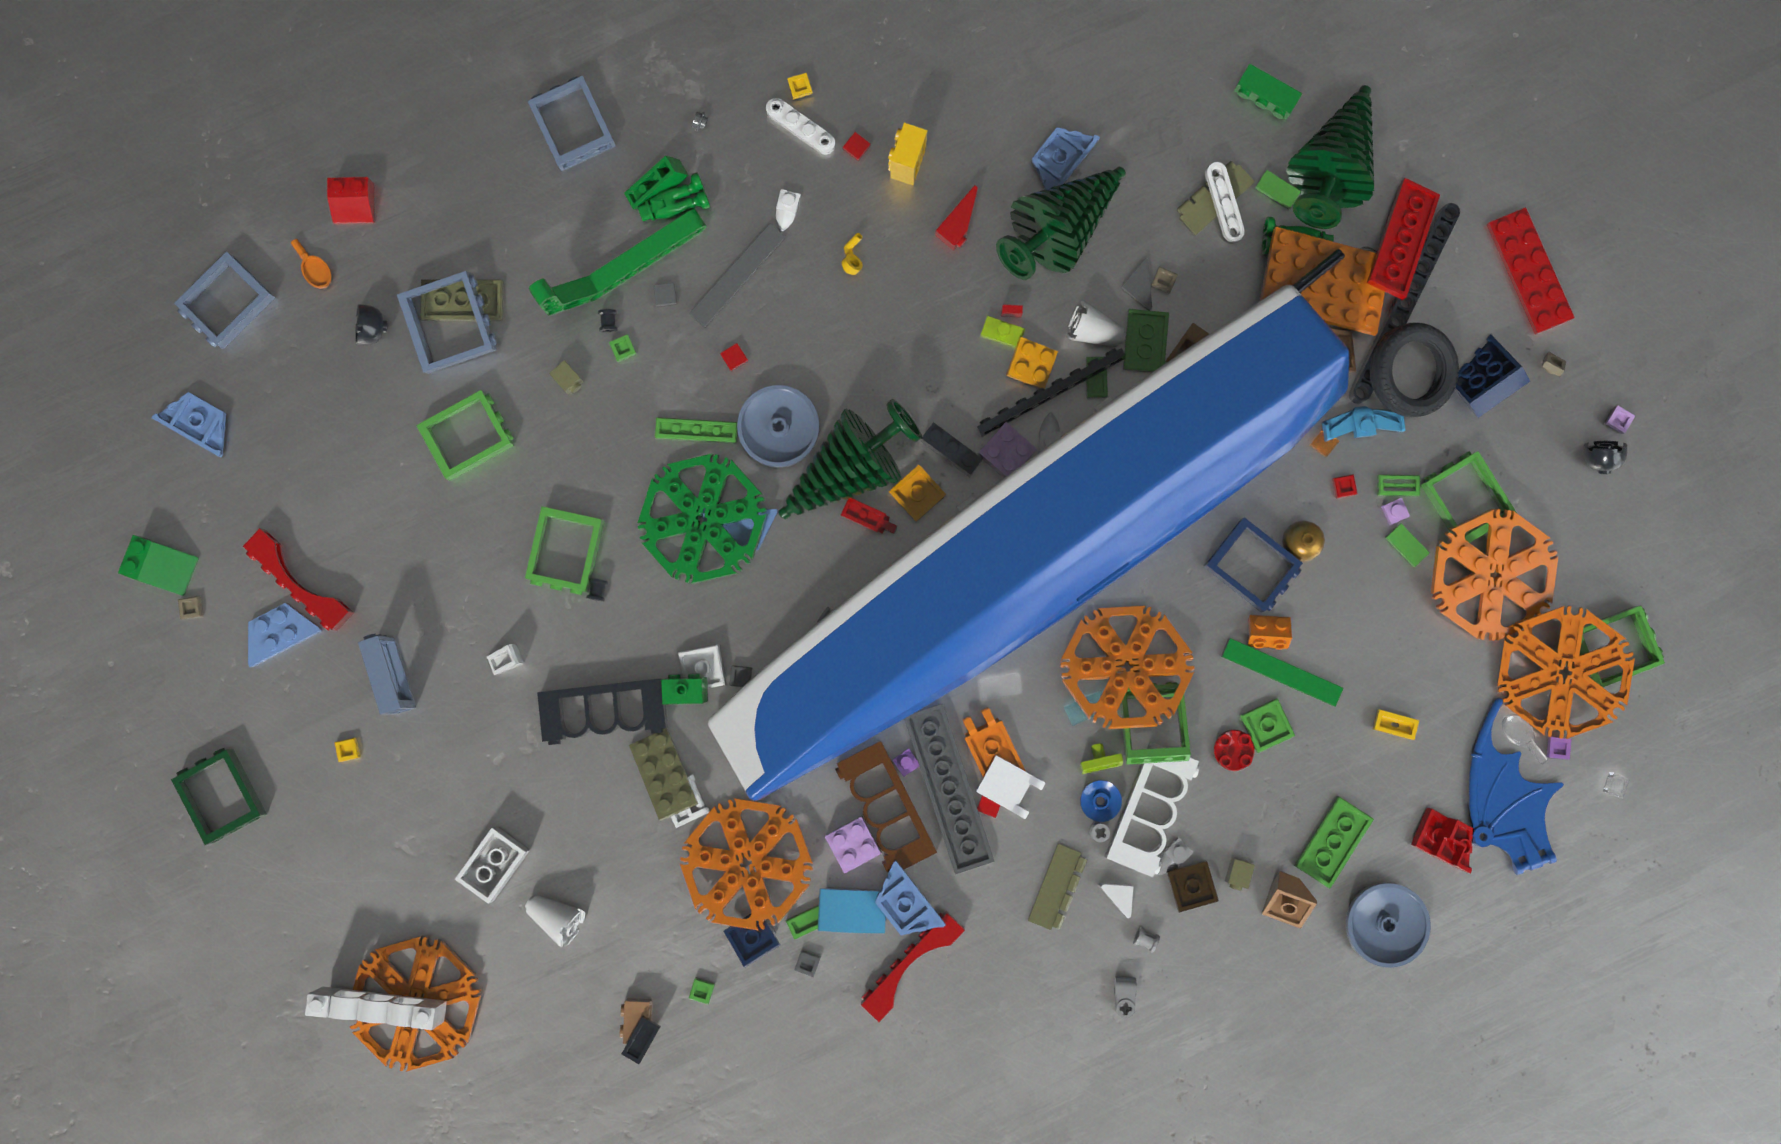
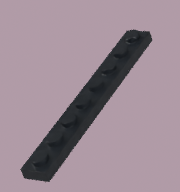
[977,348,1126,437]

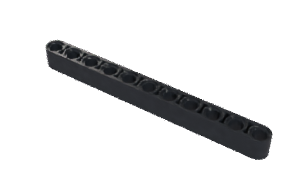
[1349,203,1460,404]

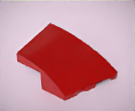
[1411,808,1473,874]

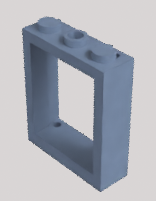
[528,76,616,171]
[174,251,275,349]
[358,633,416,715]

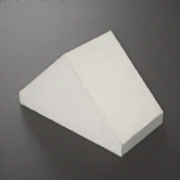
[487,644,524,675]
[1099,882,1133,919]

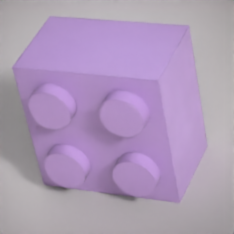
[978,422,1037,478]
[825,816,881,874]

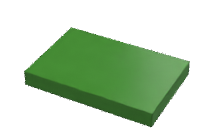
[1123,309,1169,372]

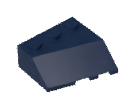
[1455,334,1530,418]

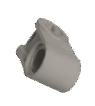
[1114,977,1137,1019]

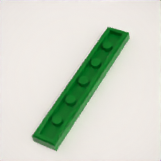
[1221,638,1344,707]

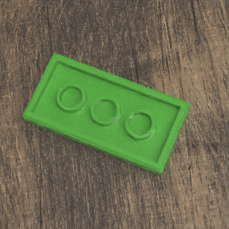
[1294,796,1374,889]

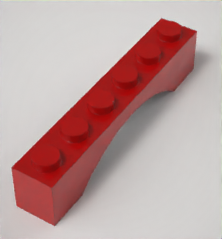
[243,528,354,631]
[861,911,965,1022]

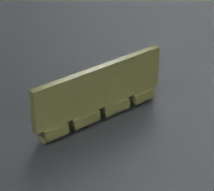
[1177,161,1255,235]
[1028,843,1087,930]

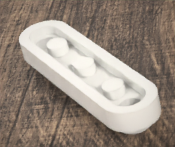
[766,98,835,155]
[1205,162,1245,242]

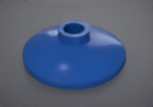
[1080,780,1122,822]

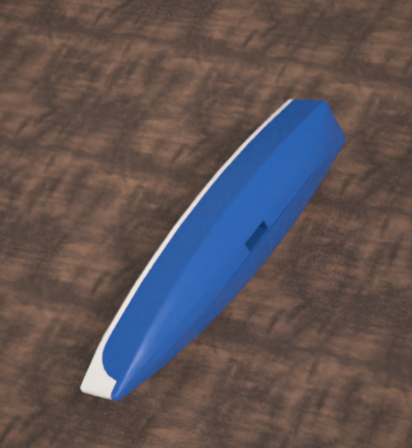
[708,285,1349,801]

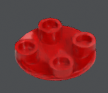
[1214,730,1255,771]

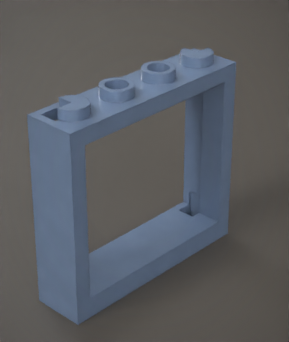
[397,271,497,374]

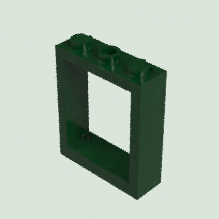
[171,748,267,845]

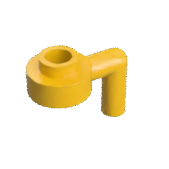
[841,233,863,275]

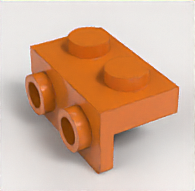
[1247,615,1292,650]

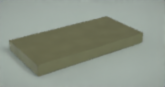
[420,279,503,321]

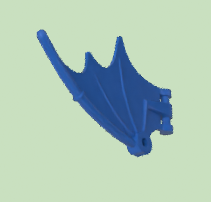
[1469,698,1564,875]

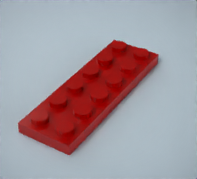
[1367,178,1440,300]
[1486,207,1575,335]

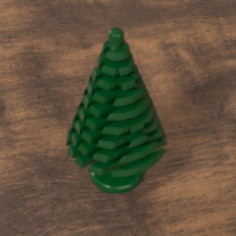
[1286,85,1374,229]
[996,166,1126,280]
[778,399,922,520]

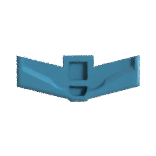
[1322,406,1405,442]

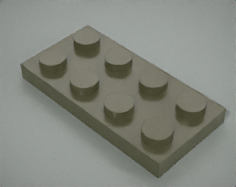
[629,728,698,821]

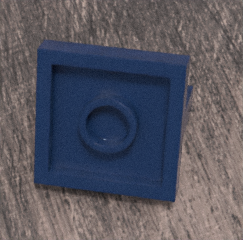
[723,914,781,968]

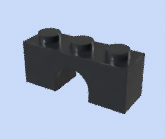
[921,422,983,478]

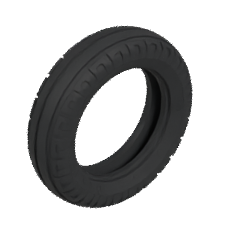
[1370,322,1459,417]

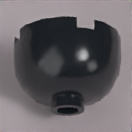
[355,304,387,345]
[1584,440,1628,474]

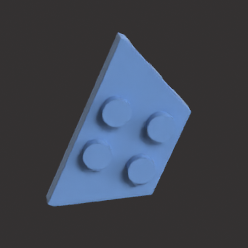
[1031,127,1100,190]
[152,392,226,457]
[701,509,778,550]
[248,603,323,667]
[875,861,946,935]

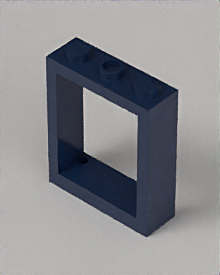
[1203,517,1303,612]

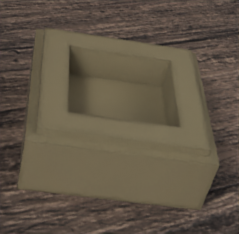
[1151,266,1178,294]
[178,596,203,620]

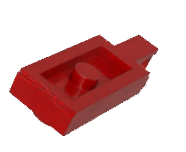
[840,498,897,534]

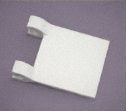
[976,755,1045,819]

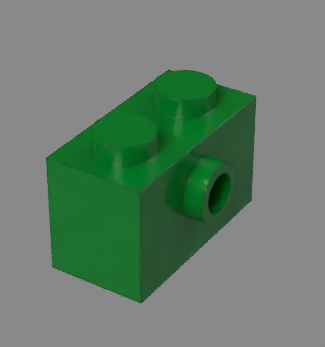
[661,673,708,704]

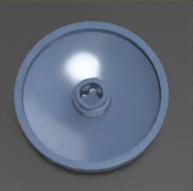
[737,385,819,467]
[1346,883,1431,968]

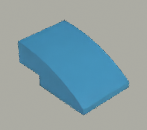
[818,888,886,933]

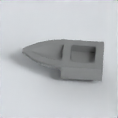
[1157,837,1193,875]

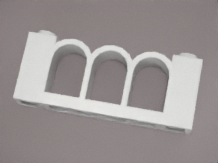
[1104,742,1200,877]
[305,987,447,1030]

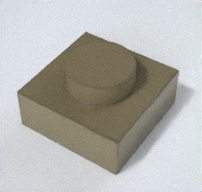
[1542,352,1566,377]

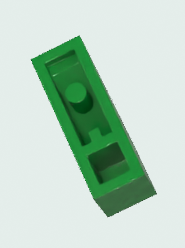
[624,155,689,210]

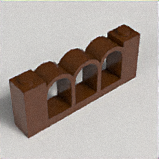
[835,741,937,873]

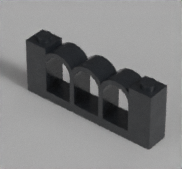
[537,678,668,745]

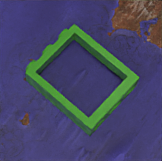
[416,390,514,481]
[1421,451,1517,543]
[525,506,605,595]
[1579,605,1665,687]
[1121,682,1191,765]

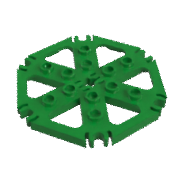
[637,454,768,584]

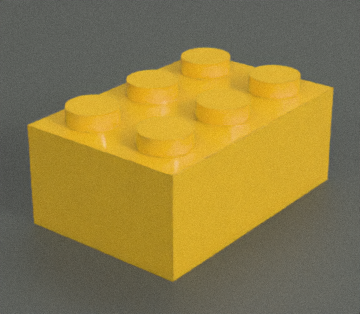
[888,123,928,186]

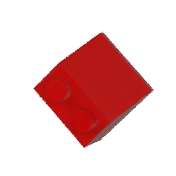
[327,177,374,224]

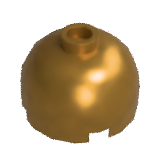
[1282,521,1325,562]

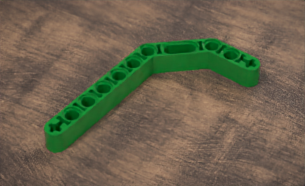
[529,209,707,316]

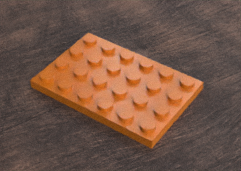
[1260,227,1385,336]

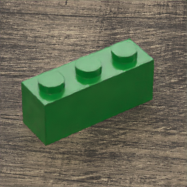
[1234,64,1302,120]

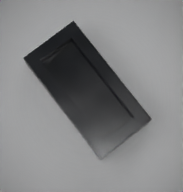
[621,1016,661,1064]

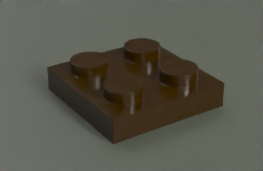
[1166,860,1219,913]

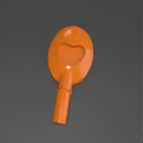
[291,239,332,289]

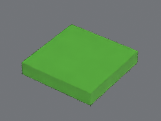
[1239,698,1295,753]

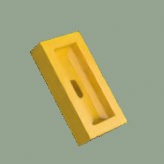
[1373,709,1420,740]

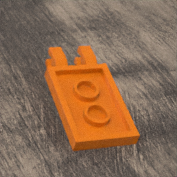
[962,707,1026,777]

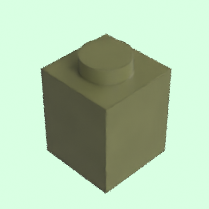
[549,360,583,395]
[1225,857,1255,891]

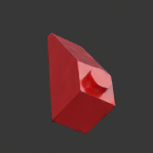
[935,185,978,251]

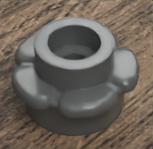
[692,112,708,131]

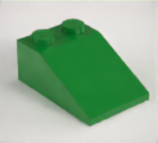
[118,535,199,596]

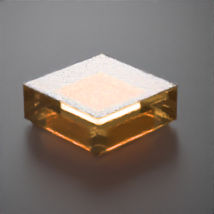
[1310,429,1339,458]

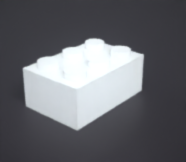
[455,826,530,904]

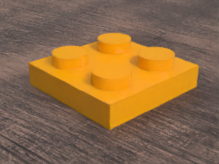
[1006,337,1058,389]
[889,465,946,522]

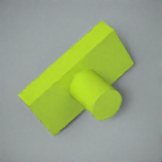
[980,316,1025,348]
[1080,743,1123,775]

